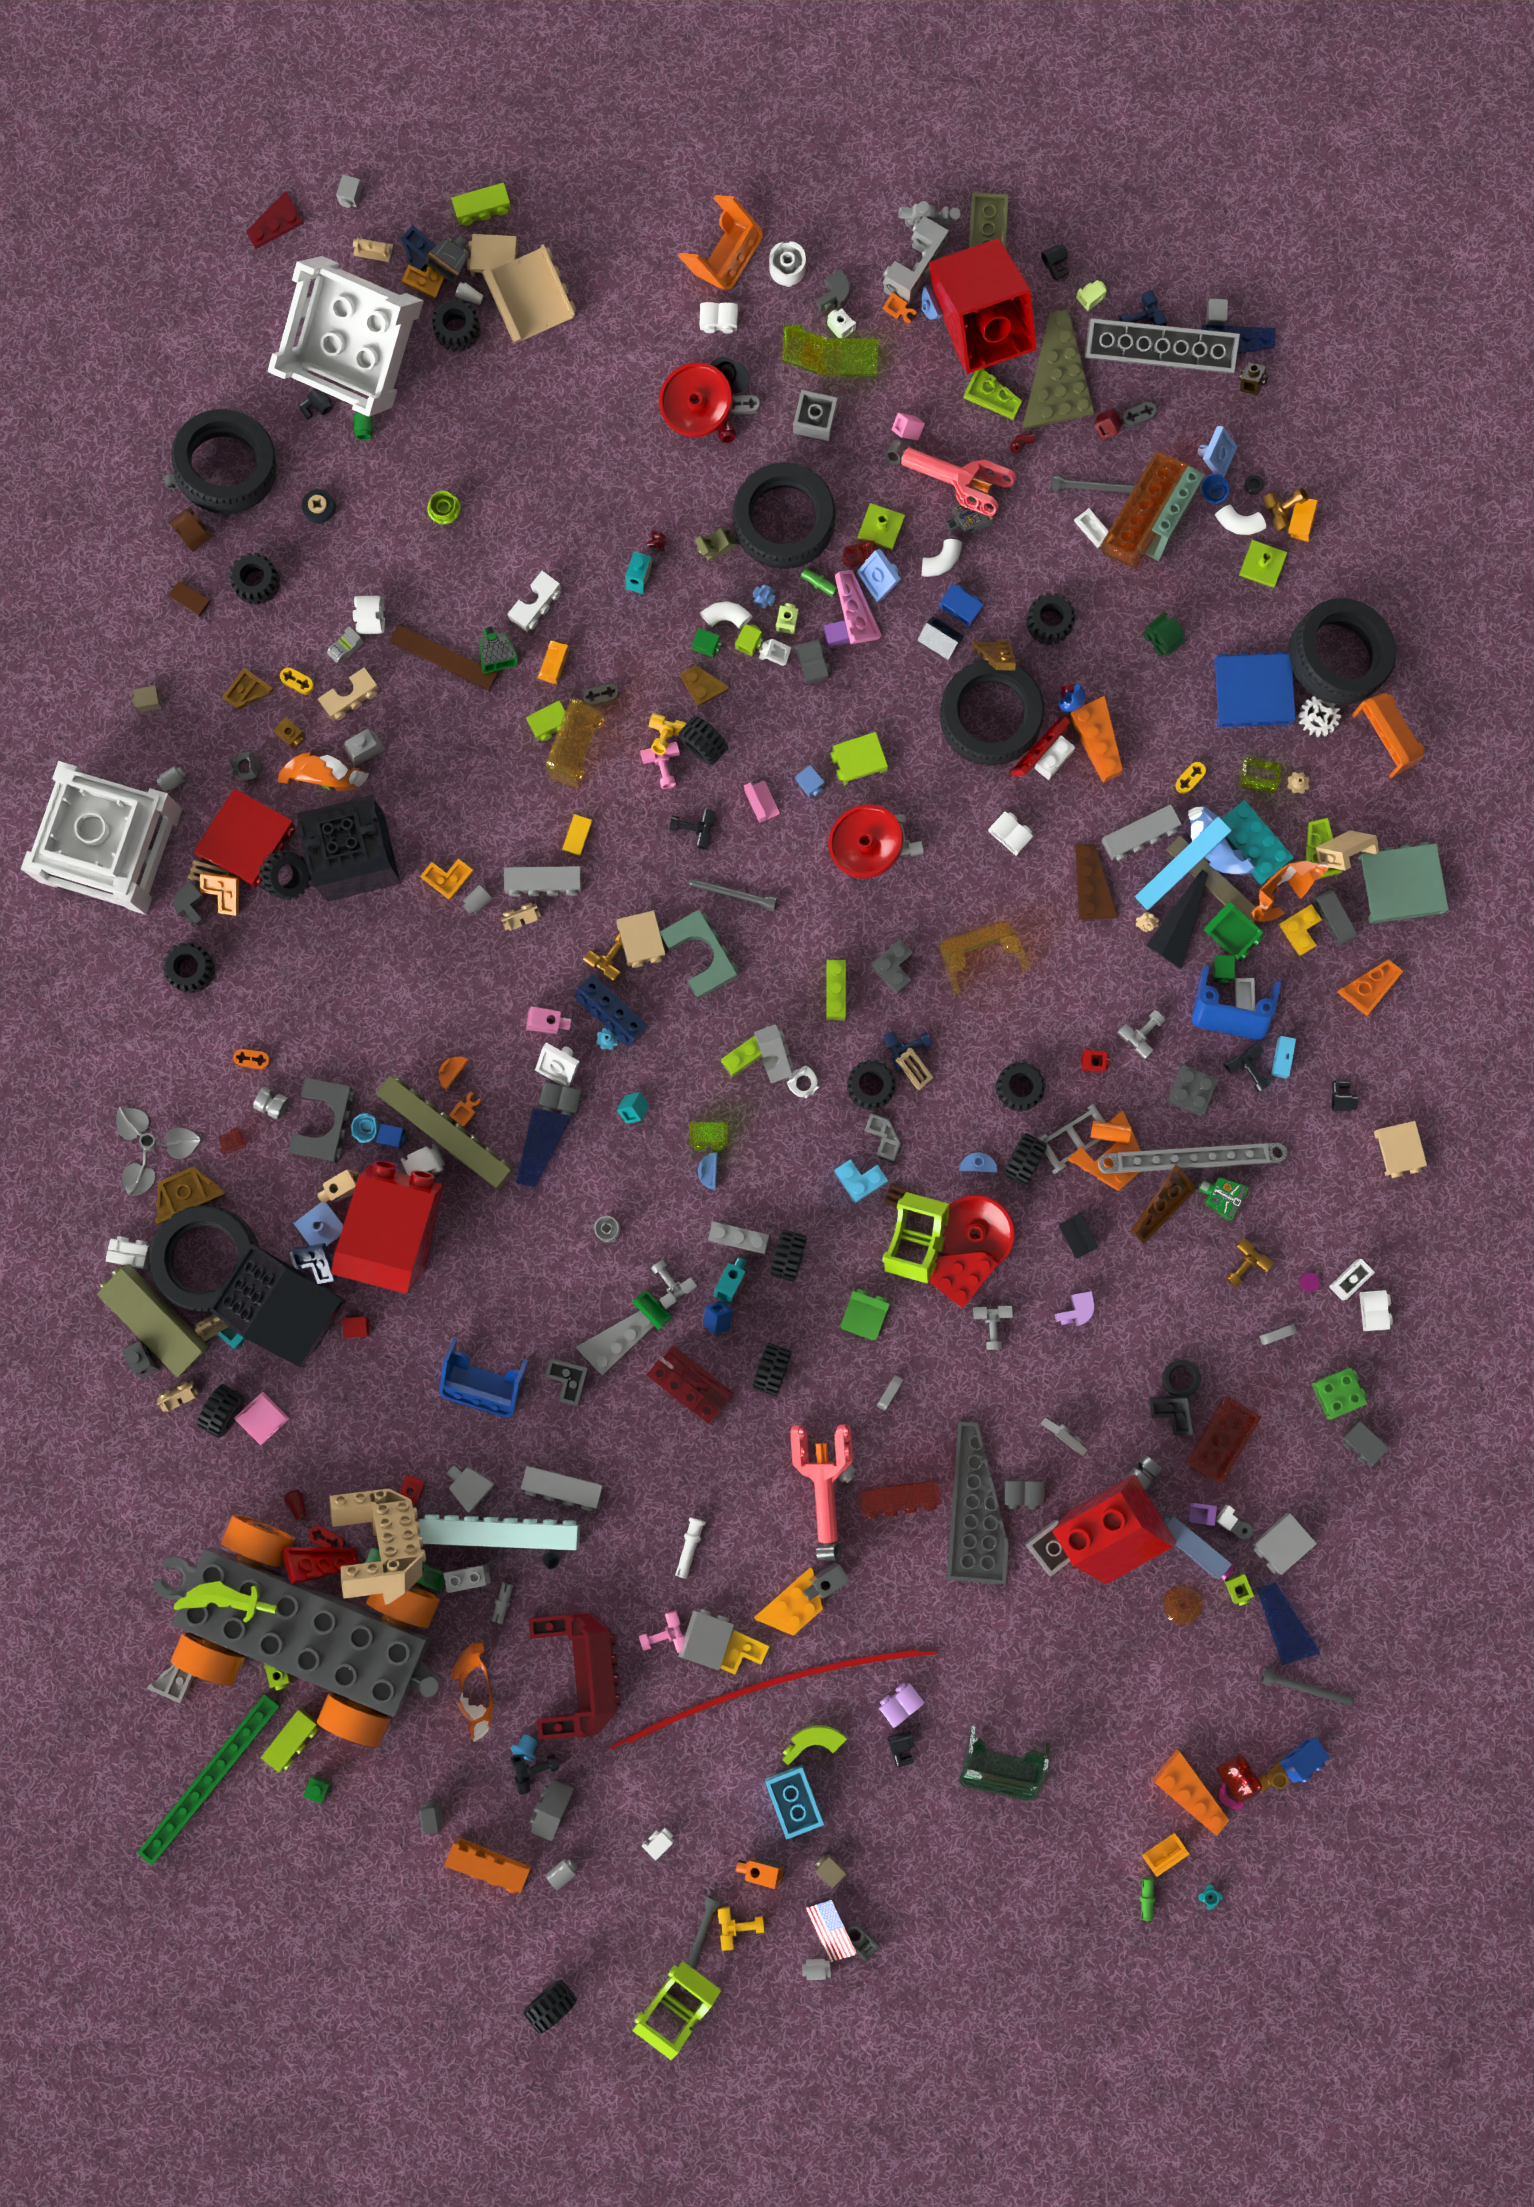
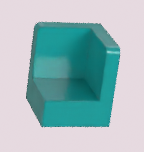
[617,1092,649,1124]
[217,1327,246,1349]

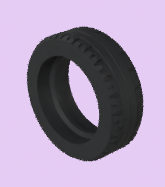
[171,409,276,514]
[733,462,835,569]
[1289,598,1396,705]
[940,660,1044,766]
[149,1205,259,1312]

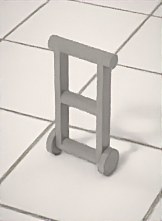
[1038,1104,1105,1174]

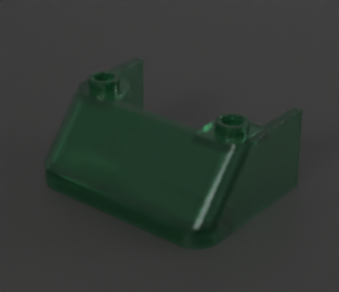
[959,1726,1050,1801]

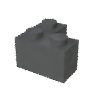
[871,939,913,996]
[545,1359,589,1406]
[530,1779,574,1841]

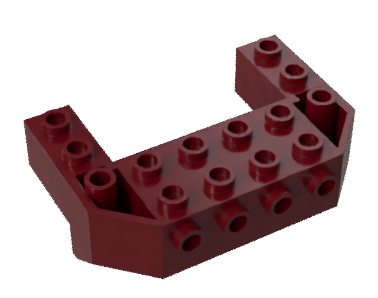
[529,1611,621,1740]

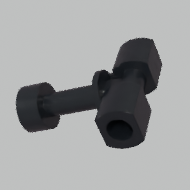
[669,809,716,850]
[1224,1043,1270,1093]
[510,1754,559,1795]

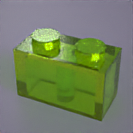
[689,1122,728,1151]

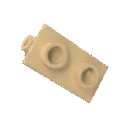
[353,238,393,262]
[501,902,541,931]
[195,1314,229,1341]
[157,1380,199,1412]

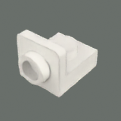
[759,639,791,666]

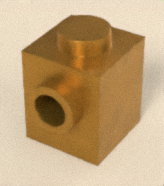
[273,717,305,749]

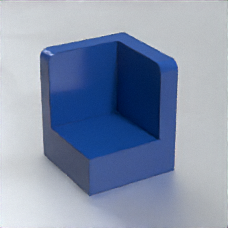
[703,1301,733,1335]

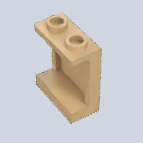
[467,234,518,276]
[1316,830,1379,870]
[616,911,665,968]
[1374,1121,1427,1178]

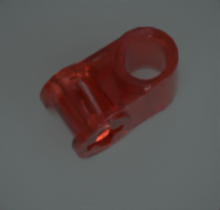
[842,541,875,567]

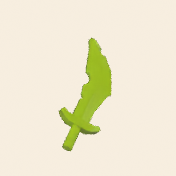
[174,1581,277,1623]

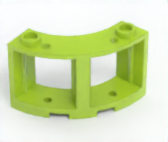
[882,1192,949,1284]
[632,1961,721,2060]

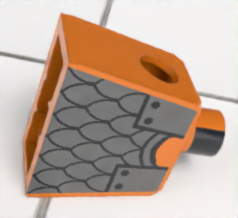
[736,1857,785,1889]

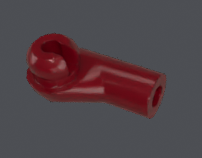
[1010,434,1034,453]

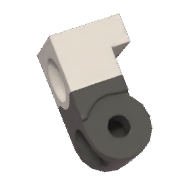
[1215,1505,1253,1539]

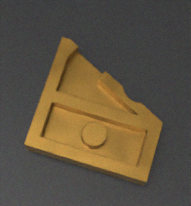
[679,665,729,707]
[222,668,274,710]

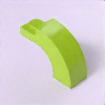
[782,1725,847,1765]

